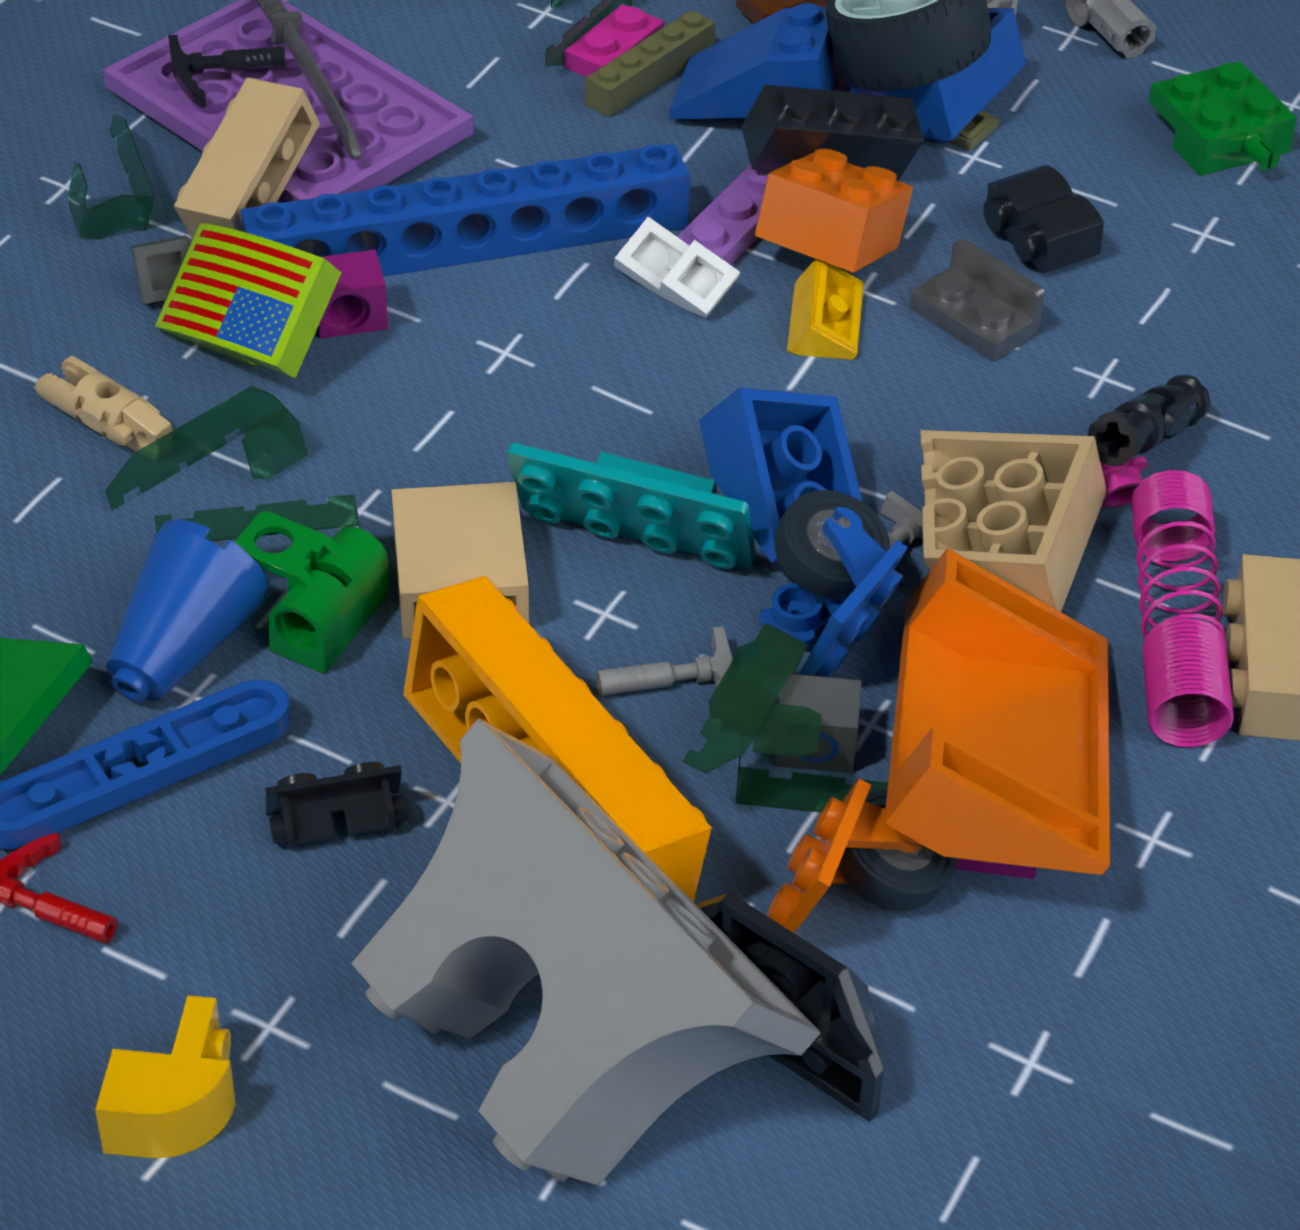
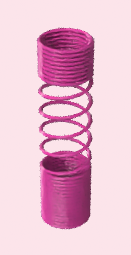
[1131,470,1234,747]

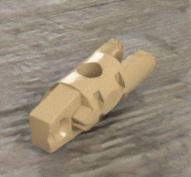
[33,355,173,460]

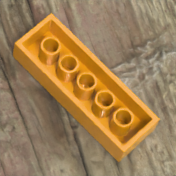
[403,576,712,902]

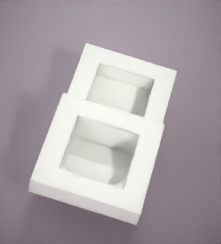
[614,217,740,318]

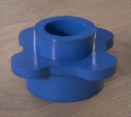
[759,583,832,646]

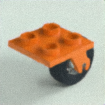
[766,778,957,933]

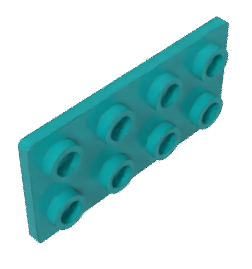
[506,443,756,569]

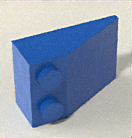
[669,3,840,119]
[699,388,862,563]

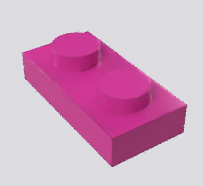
[564,4,664,77]

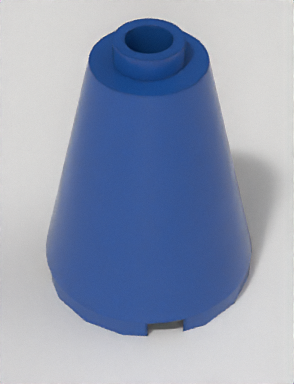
[106,519,270,703]

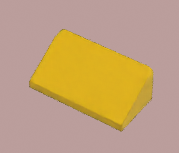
[787,259,864,360]

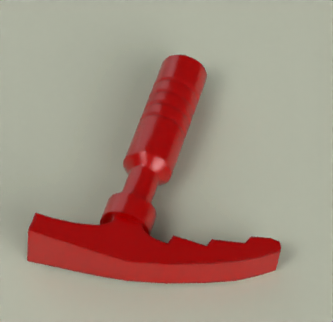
[0,833,117,944]

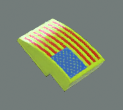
[154,222,342,379]

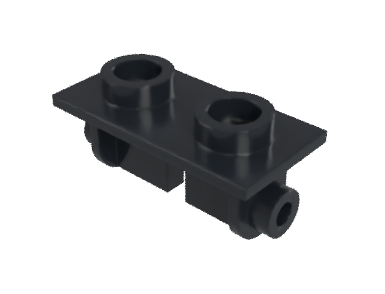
[265,762,408,848]

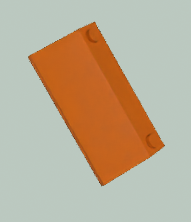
[884,548,1110,875]

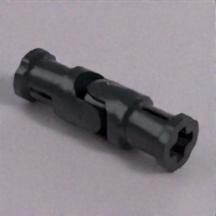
[1088,374,1211,467]

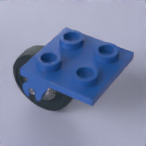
[774,490,908,677]

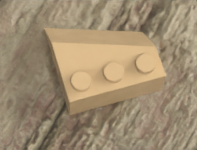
[920,430,1107,612]

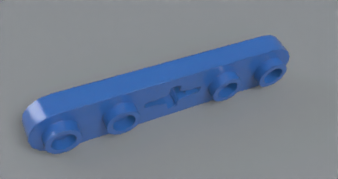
[0,679,291,849]

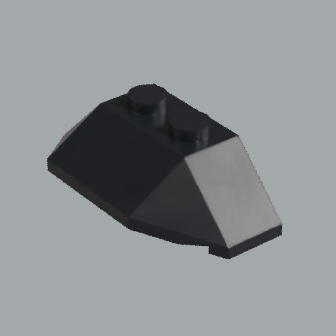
[696,892,884,1122]

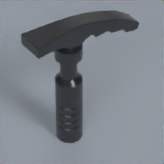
[168,35,286,108]

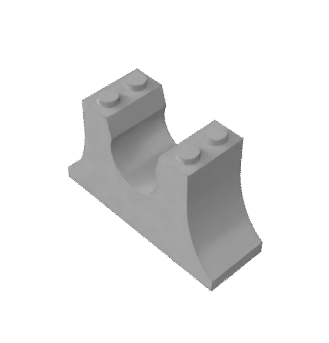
[351,718,821,1186]

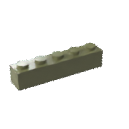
[585,10,715,118]

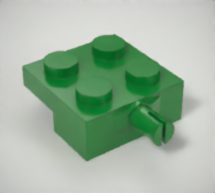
[1148,61,1297,176]

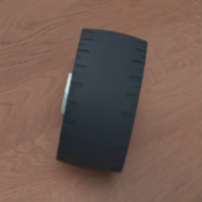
[826,0,991,91]

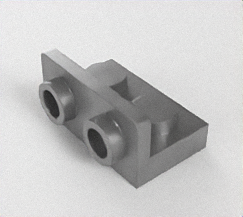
[910,238,1045,362]

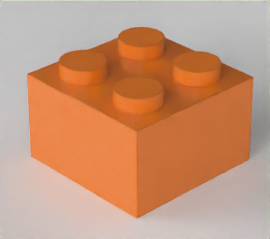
[755,149,914,273]

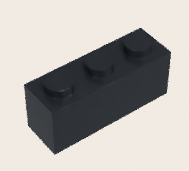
[741,85,924,181]

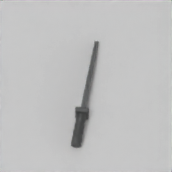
[255,0,361,160]

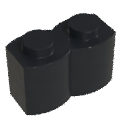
[983,165,1104,273]

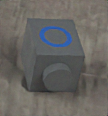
[763,673,861,773]

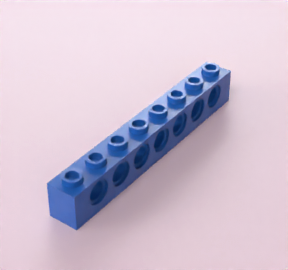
[240,143,690,277]

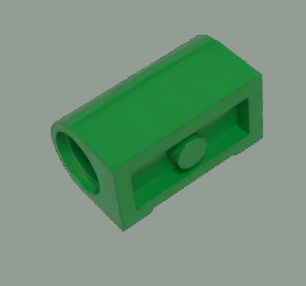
[234,511,389,674]

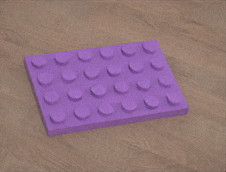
[103,0,474,203]

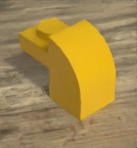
[95,995,236,1158]

